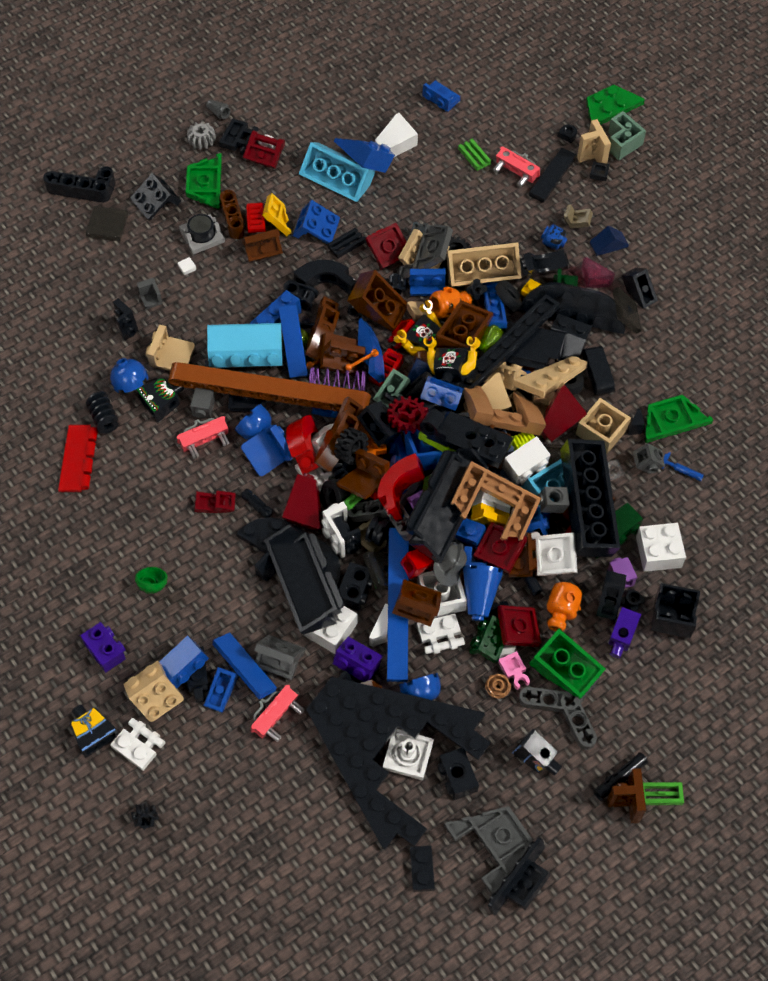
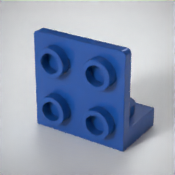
[293,200,340,244]

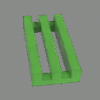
[458,139,491,171]
[643,782,684,805]

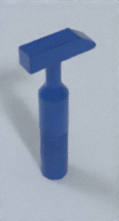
[661,452,704,481]

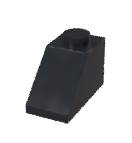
[621,268,658,309]

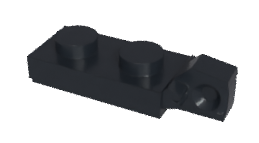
[187,646,209,703]

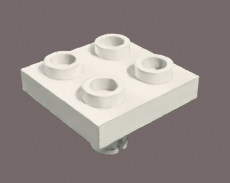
[383,729,434,780]

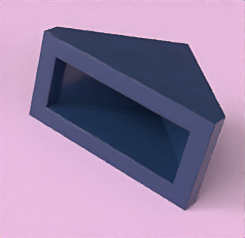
[590,226,629,256]

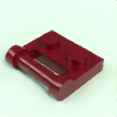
[243,130,285,169]

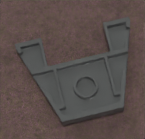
[398,222,453,281]
[444,806,533,895]

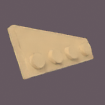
[513,356,587,398]

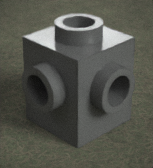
[633,443,665,474]

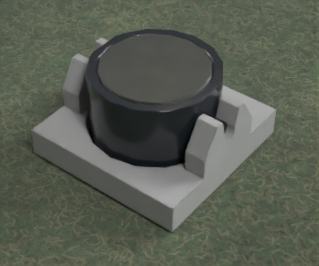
[179,214,225,255]

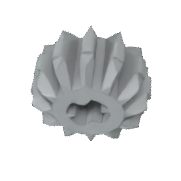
[187,122,216,150]

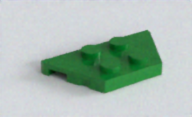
[586,85,645,125]
[186,153,222,209]
[645,395,713,443]

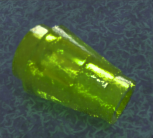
[479,325,503,352]

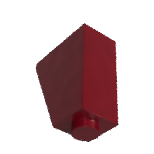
[541,383,587,442]
[282,473,322,532]

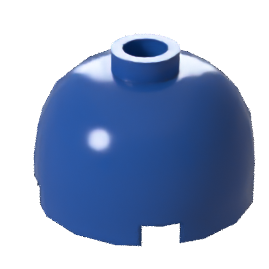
[110,358,149,393]
[235,404,272,440]
[399,673,441,700]

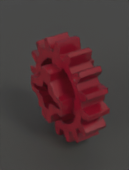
[387,396,428,434]

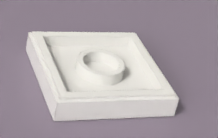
[535,532,577,576]

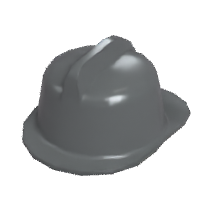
[433,543,467,587]

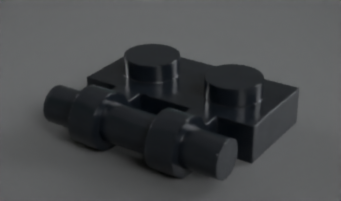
[219,118,259,155]

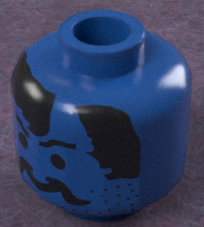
[541,224,568,250]

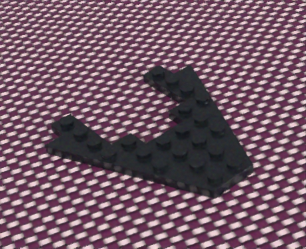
[306,677,491,850]

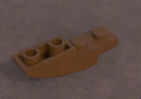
[305,296,340,362]
[314,397,363,472]

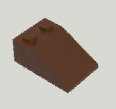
[347,270,407,332]
[435,300,493,351]

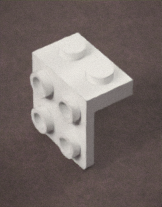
[321,501,347,558]

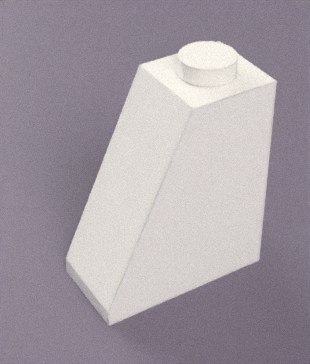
[375,113,418,157]

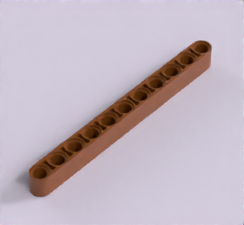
[168,362,371,412]

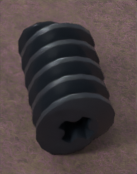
[86,391,119,434]

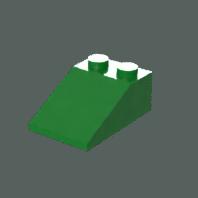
[529,629,606,699]

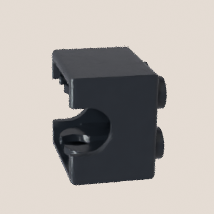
[650,583,700,639]

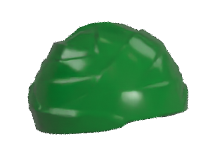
[135,567,168,594]

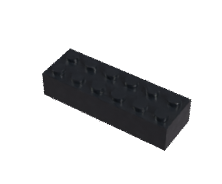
[560,439,620,557]

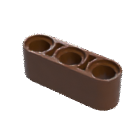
[220,190,244,239]

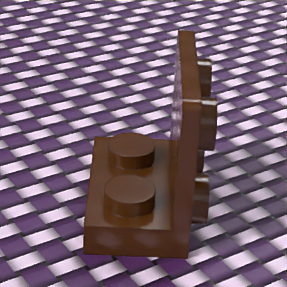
[337,448,390,499]

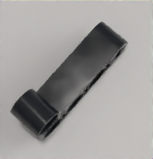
[43,166,116,203]

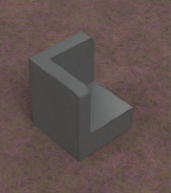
[137,277,163,309]

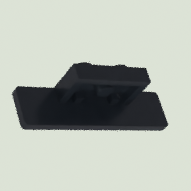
[488,837,550,916]

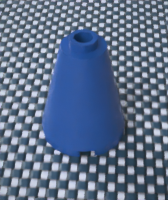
[463,565,503,621]

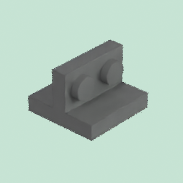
[254,635,306,680]

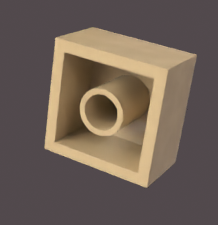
[576,398,631,455]

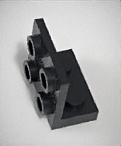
[130,173,181,220]

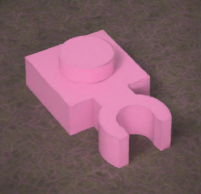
[498,651,530,690]

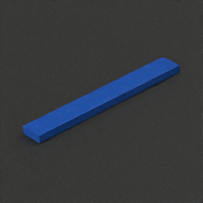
[387,528,409,682]

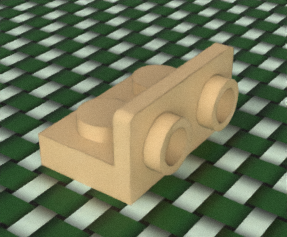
[484,362,527,392]

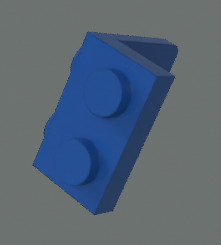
[241,424,293,476]

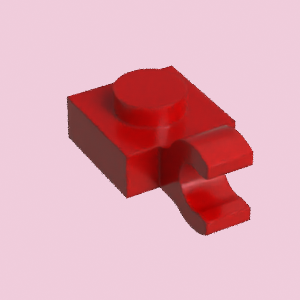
[388,318,415,349]

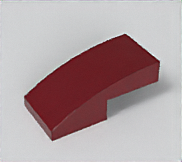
[194,490,236,513]

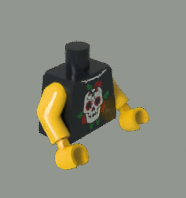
[394,300,442,356]
[423,336,481,384]

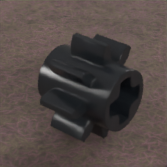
[385,273,406,295]
[131,801,159,830]

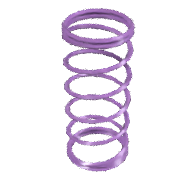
[309,367,366,391]

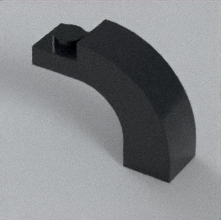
[520,249,570,277]
[293,260,356,295]

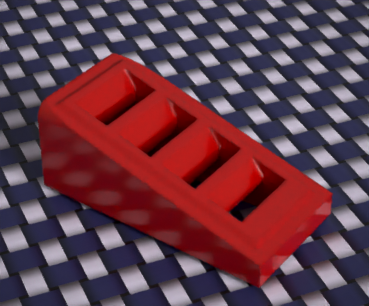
[246,203,266,233]
[369,348,404,387]

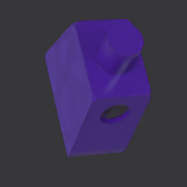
[608,607,641,658]

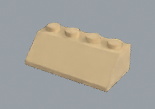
[447,242,522,287]

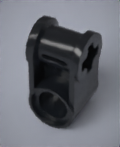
[283,280,319,310]

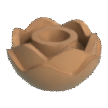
[485,674,511,699]

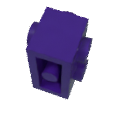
[80,622,126,673]
[332,636,383,682]

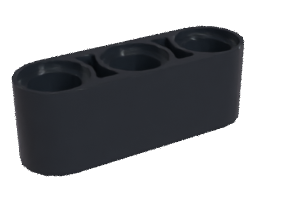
[583,346,615,395]

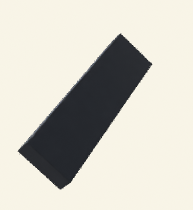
[529,148,577,203]

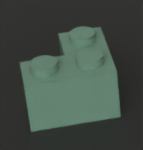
[608,111,646,161]
[373,368,411,408]

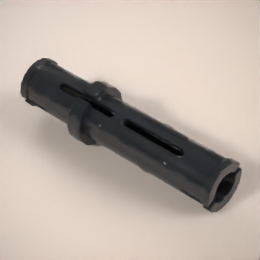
[593,752,648,801]

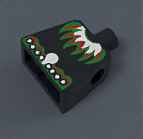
[136,378,184,423]

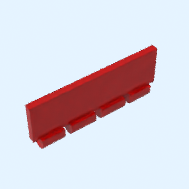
[58,425,98,492]

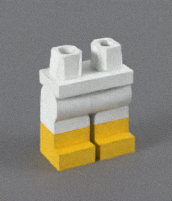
[471,479,511,527]

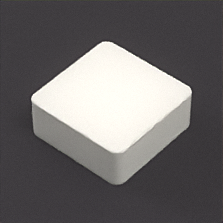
[178,257,196,275]

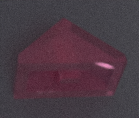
[581,257,615,289]

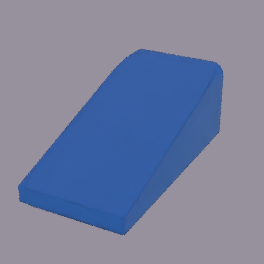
[203,667,239,713]

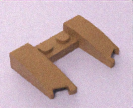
[463,386,546,436]
[450,461,541,541]

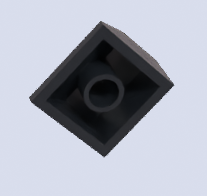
[551,314,592,360]

